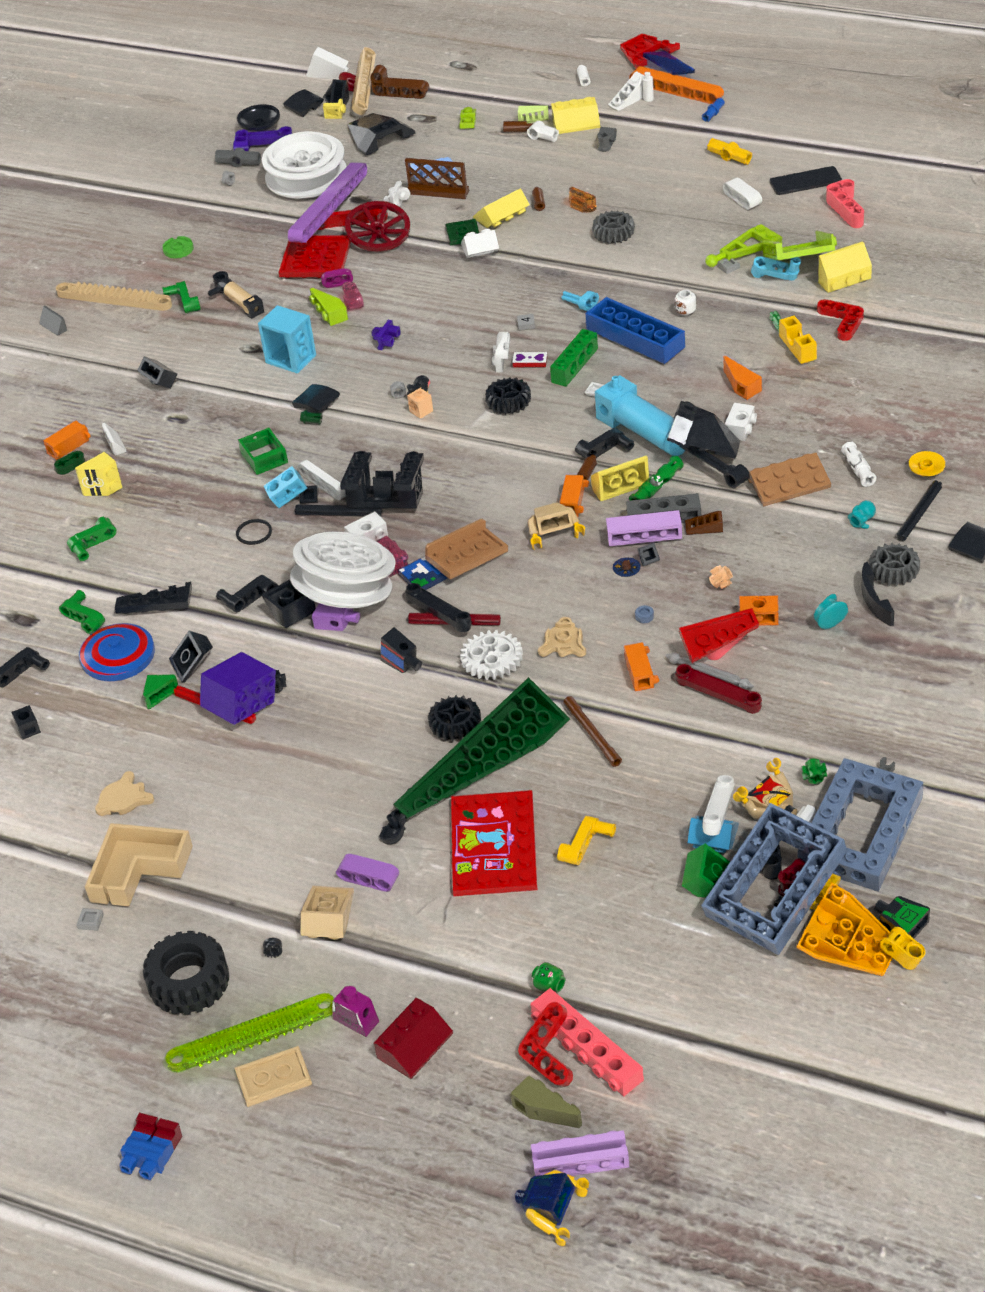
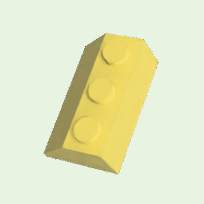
[551,97,601,134]
[473,188,530,228]
[818,241,872,293]
[591,456,649,501]

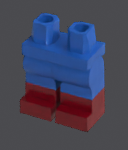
[119,1112,183,1180]

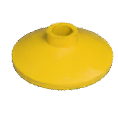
[909,451,945,476]

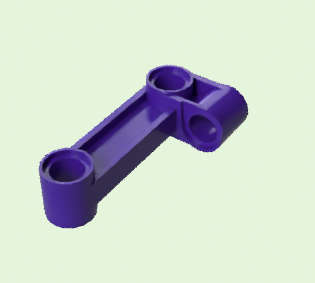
[233,126,292,151]

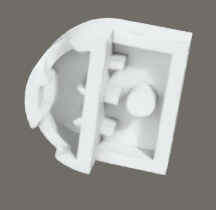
[492,332,510,373]

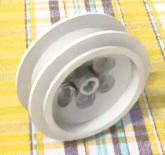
[262,131,347,199]
[290,532,396,608]

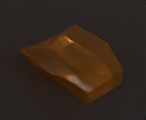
[569,187,596,213]

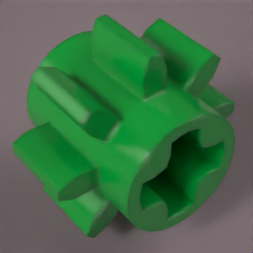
[801,758,827,784]

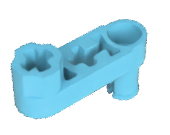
[751,256,801,280]

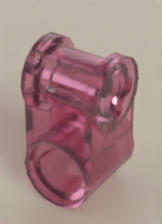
[342,282,364,310]

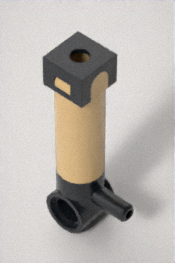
[208,271,264,319]

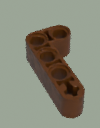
[370,65,429,99]

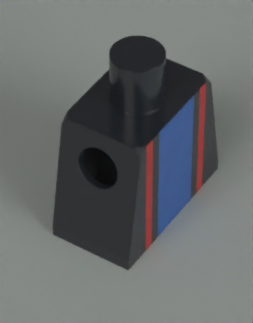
[381,627,422,673]

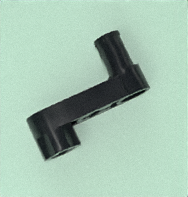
[575,428,635,459]
[216,575,278,613]
[0,647,50,687]

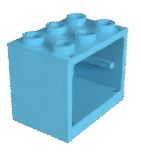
[258,305,316,374]

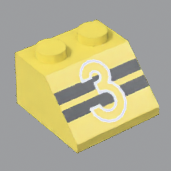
[75,452,123,496]

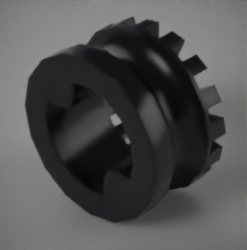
[263,937,282,958]

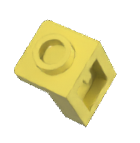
[323,99,346,119]

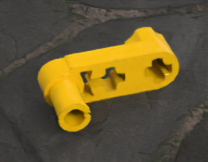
[557,816,616,865]

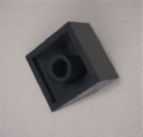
[262,579,316,628]

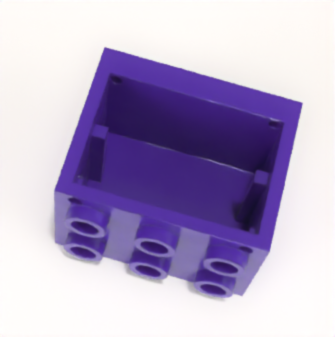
[200,652,276,725]

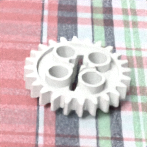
[460,630,523,680]

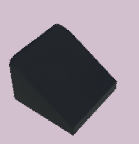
[300,485,319,504]

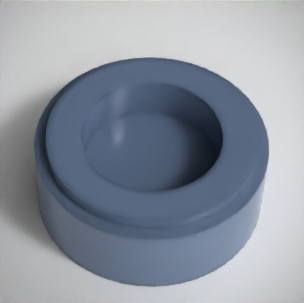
[635,605,654,623]

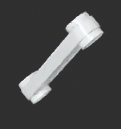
[702,775,735,836]

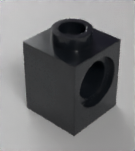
[11,705,41,740]

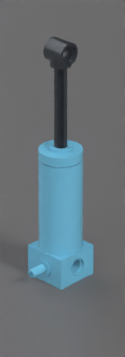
[595,375,750,489]

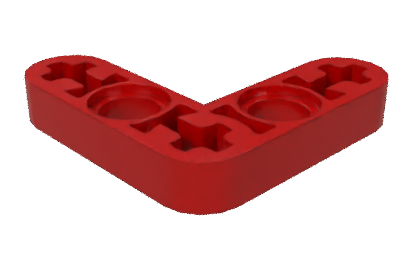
[817,299,864,341]
[518,1002,573,1087]

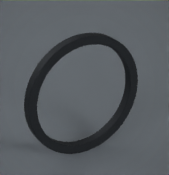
[236,519,272,545]

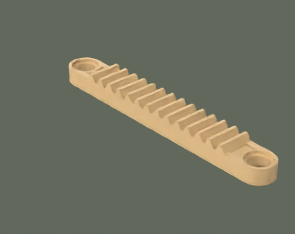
[351,47,376,115]
[56,281,172,311]

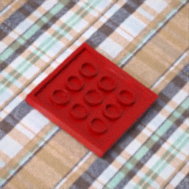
[279,235,351,278]

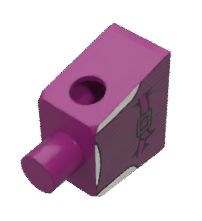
[333,986,379,1037]

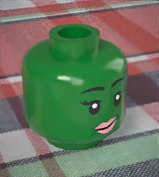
[532,962,566,993]

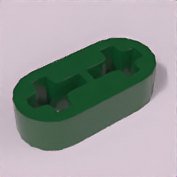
[54,451,85,475]

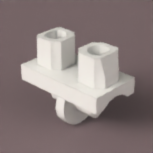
[384,181,410,207]

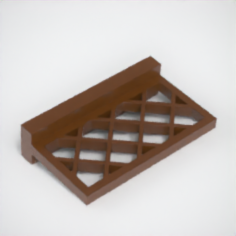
[405,158,470,199]

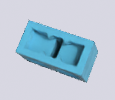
[264,466,307,508]

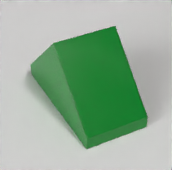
[143,674,178,709]

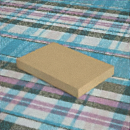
[235,1046,312,1107]

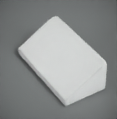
[102,423,126,455]

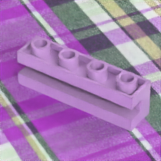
[531,1130,629,1181]

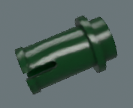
[300,410,323,424]

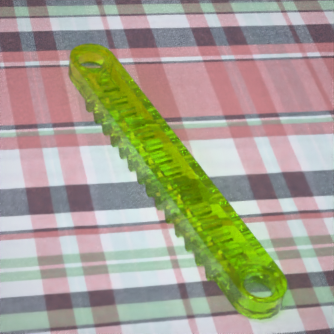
[165,993,334,1072]

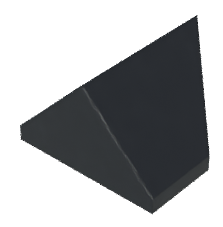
[323,79,350,105]

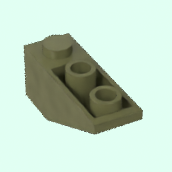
[511,1075,582,1128]

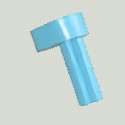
[561,291,599,311]

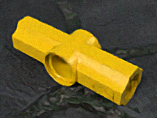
[707,138,752,165]

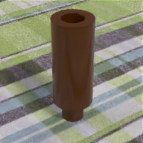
[503,121,533,132]
[532,187,545,211]
[577,455,597,480]

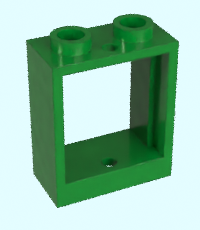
[238,428,288,475]

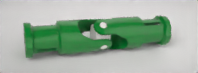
[629,456,684,501]

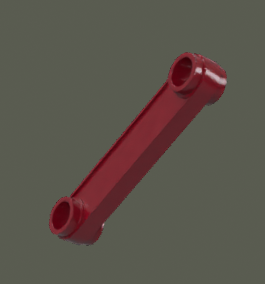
[675,664,762,714]

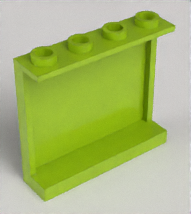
[761,230,837,260]

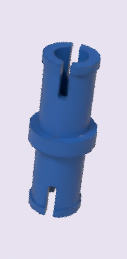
[702,98,725,122]

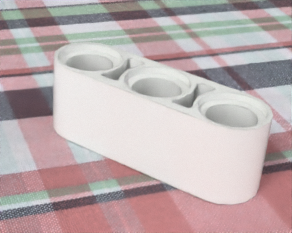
[723,177,762,210]

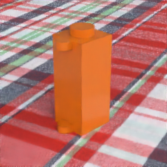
[43,420,91,460]
[560,475,589,517]
[624,642,659,691]

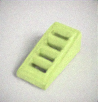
[518,106,549,123]

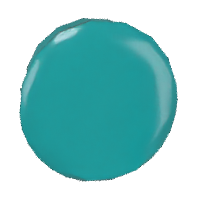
[814,594,848,629]

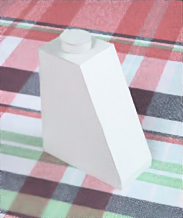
[306,47,349,80]

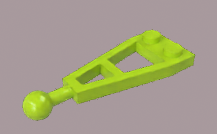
[705,224,783,267]

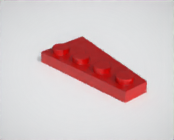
[679,608,759,663]

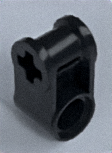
[762,844,782,880]

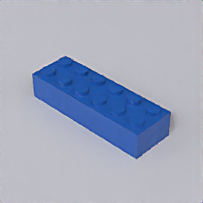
[585,297,685,364]

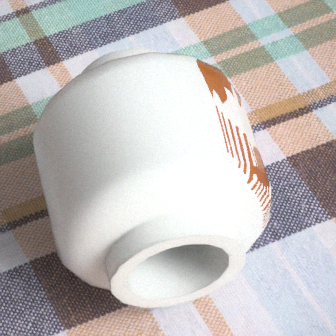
[675,290,696,315]

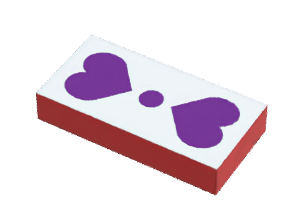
[512,352,548,367]

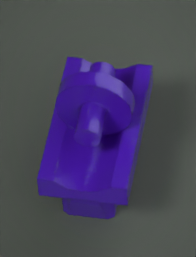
[371,319,401,351]

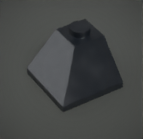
[169,630,213,683]

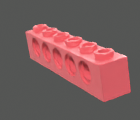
[531,988,644,1096]

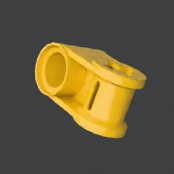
[880,927,925,970]

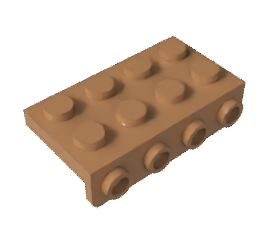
[748,453,831,507]
[425,518,508,579]

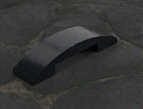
[861,562,895,626]

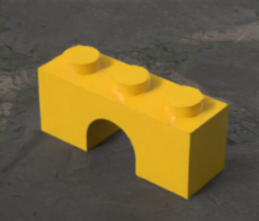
[779,315,817,364]

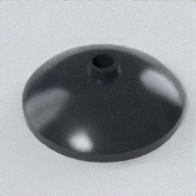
[237,104,280,132]

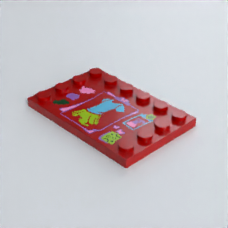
[451,790,538,897]

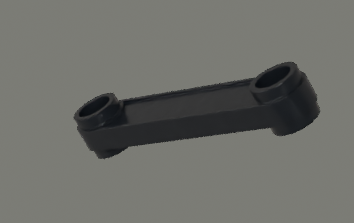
[405,583,472,632]

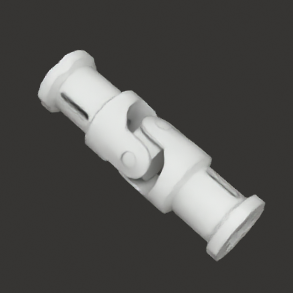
[841,442,877,487]

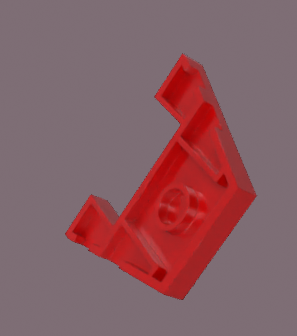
[620,34,680,68]

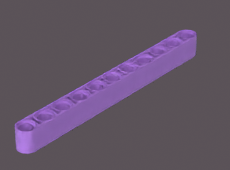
[288,162,367,243]

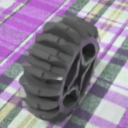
[592,210,635,244]
[869,543,920,586]

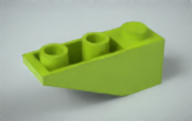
[309,288,348,326]

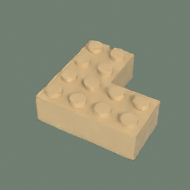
[85,823,193,906]

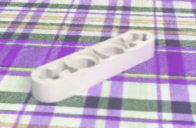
[298,460,346,501]

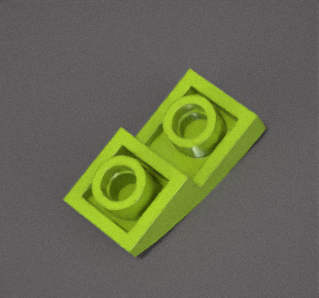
[460,107,476,129]

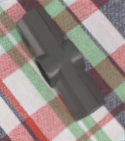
[215,148,261,167]

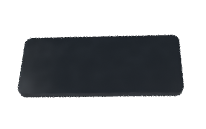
[770,166,842,195]

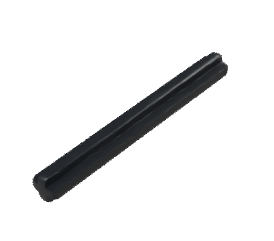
[896,480,942,541]
[295,504,382,516]

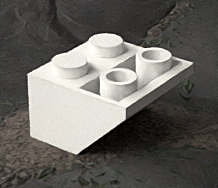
[461,229,499,258]

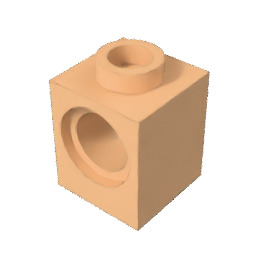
[407,388,433,419]

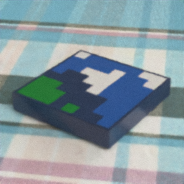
[398,556,448,590]

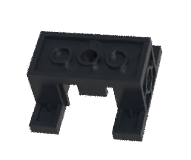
[340,451,424,509]

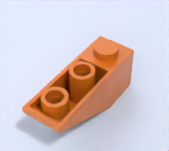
[723,356,762,400]

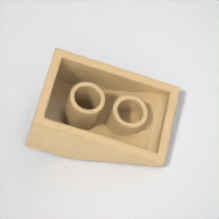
[301,886,354,940]

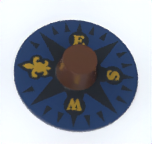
[613,557,640,577]

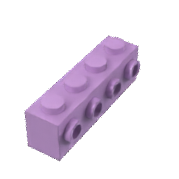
[606,510,682,546]

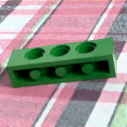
[550,329,598,387]

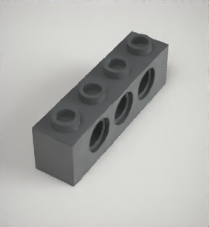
[626,493,701,523]

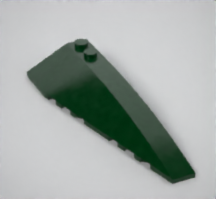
[393,677,570,819]

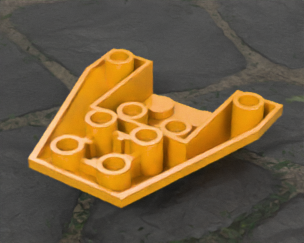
[796,882,892,976]

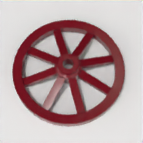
[345,201,410,252]

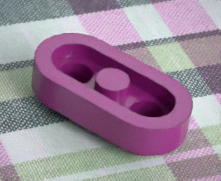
[321,268,353,288]

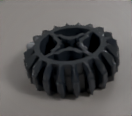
[485,377,531,415]
[428,695,481,742]

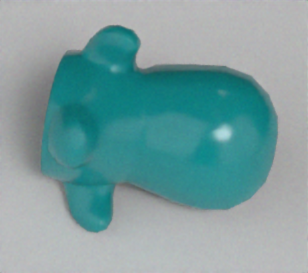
[848,500,876,529]

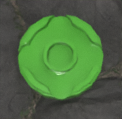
[163,236,194,259]

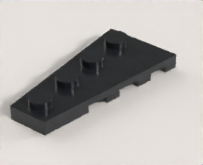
[114,581,192,614]

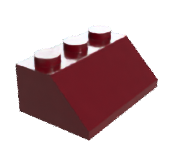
[374,997,453,1079]

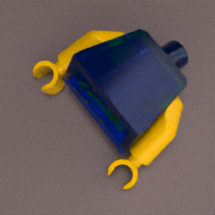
[515,1170,589,1246]

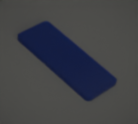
[643,51,695,75]

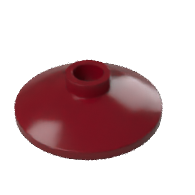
[339,72,356,92]

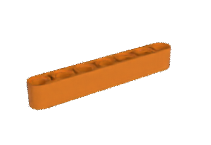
[629,66,724,104]

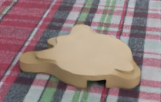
[538,617,586,657]
[95,771,154,816]

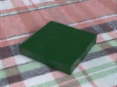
[445,219,480,246]

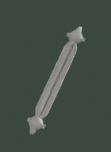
[666,653,754,689]

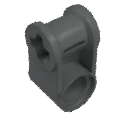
[597,127,617,152]

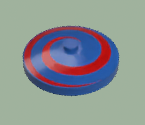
[79,623,155,681]

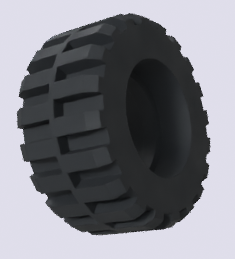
[143,931,229,1015]

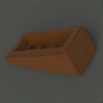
[685,511,723,535]

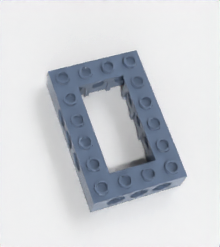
[798,758,923,892]
[701,803,847,955]

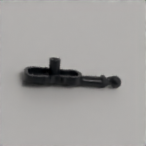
[379,788,410,844]

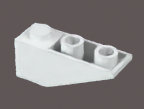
[608,72,644,111]

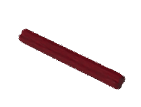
[408,613,501,626]

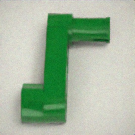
[162,281,201,313]
[67,516,117,561]
[59,590,105,635]

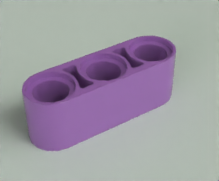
[336,854,399,892]

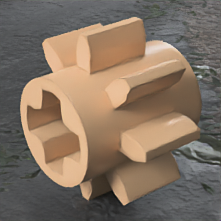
[709,565,733,589]

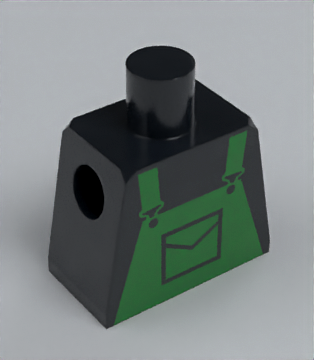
[874,896,930,939]

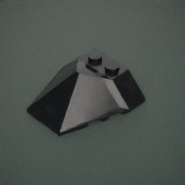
[667,401,740,459]

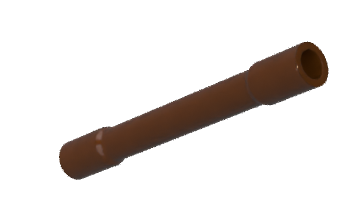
[563,696,622,767]

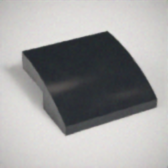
[283,89,324,117]
[292,384,340,414]
[948,522,985,563]

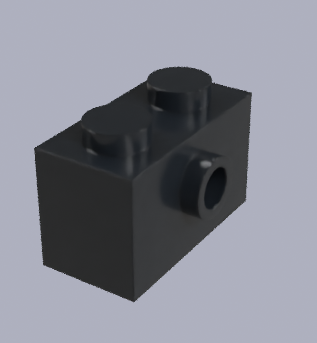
[137,356,177,389]

